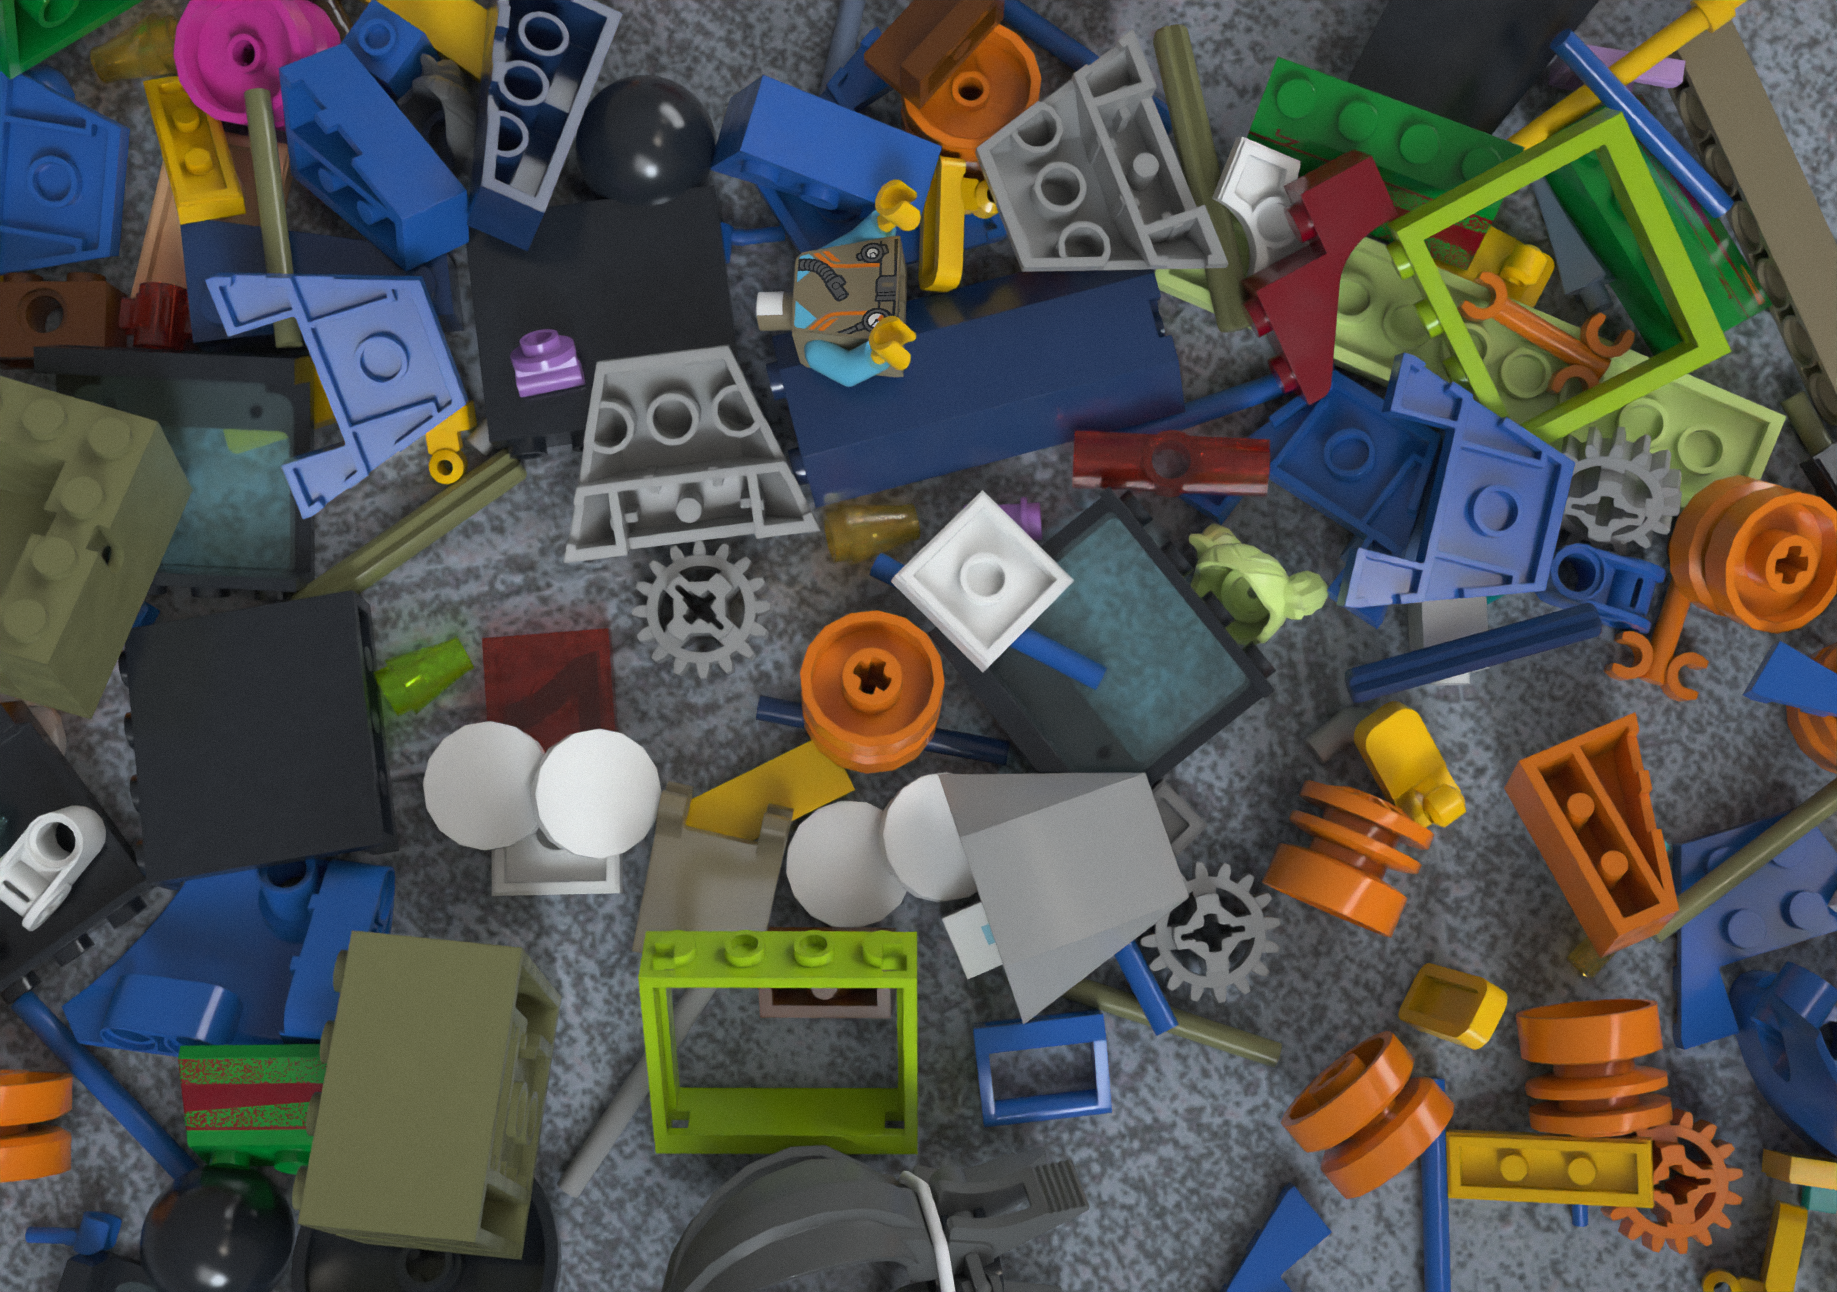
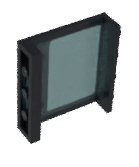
[33,344,315,601]
[928,486,1276,786]

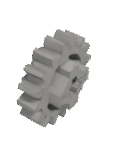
[1559,426,1682,556]
[632,540,773,680]
[1138,861,1281,1003]

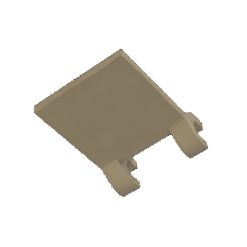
[632,781,794,953]

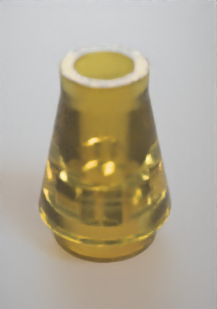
[90,13,179,84]
[823,503,920,566]

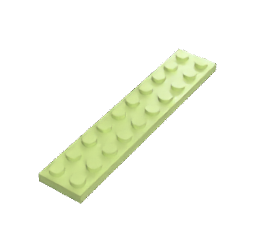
[1155,210,1787,514]

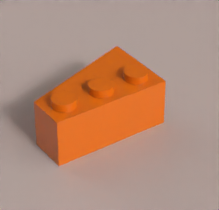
[1504,712,1679,959]

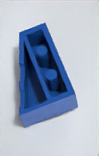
[278,42,469,271]
[710,75,942,228]

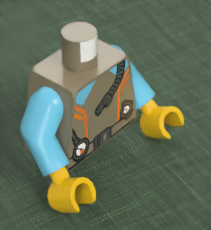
[756,179,921,387]

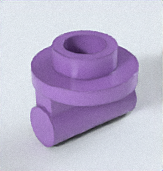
[510,329,585,398]

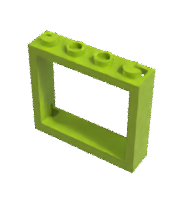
[1385,107,1732,444]
[638,930,918,1154]

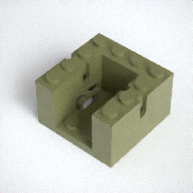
[0,376,193,719]
[292,930,561,1260]

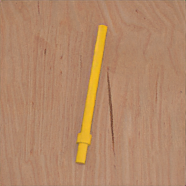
[1506,0,1747,151]

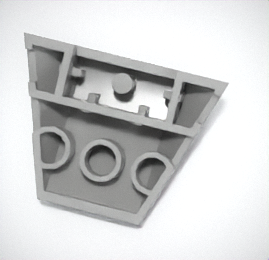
[975,29,1229,272]
[564,344,820,563]
[938,773,1189,1024]

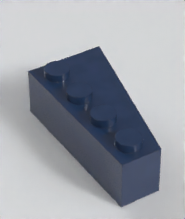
[467,0,623,251]
[180,220,464,353]

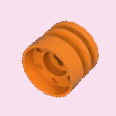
[1262,780,1434,938]
[1516,998,1673,1138]

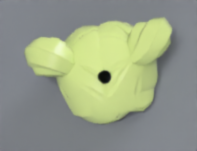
[1189,523,1329,645]

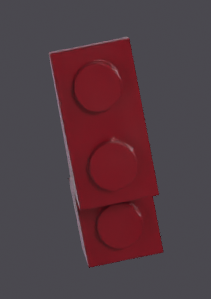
[1241,149,1398,405]

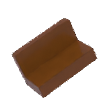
[864,0,1005,110]

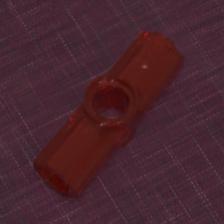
[1072,430,1270,497]

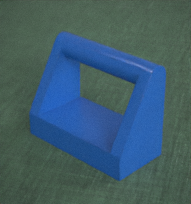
[972,1009,1112,1128]

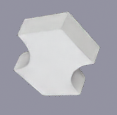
[1212,137,1309,278]

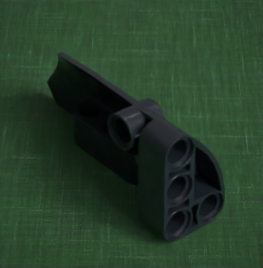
[1347,0,1600,135]

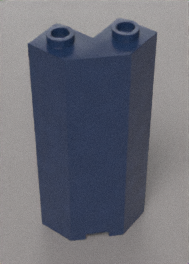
[765,269,1185,508]

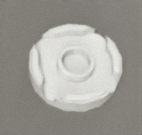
[423,721,545,850]
[530,729,662,859]
[877,772,978,903]
[786,801,907,927]

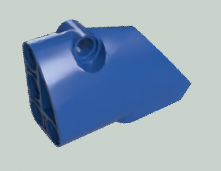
[62,859,395,1057]
[1729,961,1837,1159]

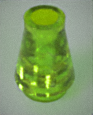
[373,636,475,717]

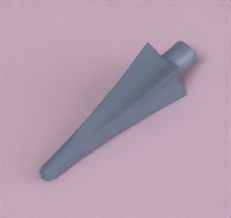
[1530,176,1616,316]

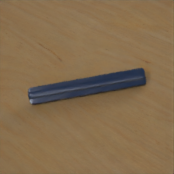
[1345,603,1602,703]

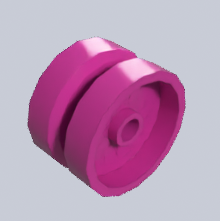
[173,0,341,132]

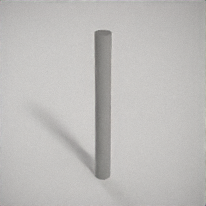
[557,988,717,1198]

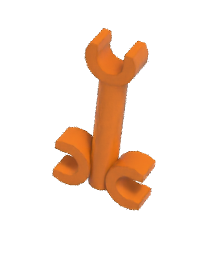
[1457,271,1635,395]
[1603,535,1709,701]

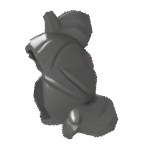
[396,54,478,179]

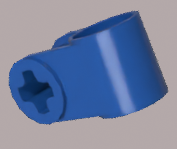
[1534,543,1667,634]

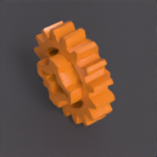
[1600,1108,1743,1254]

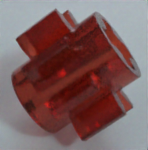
[118,282,193,350]

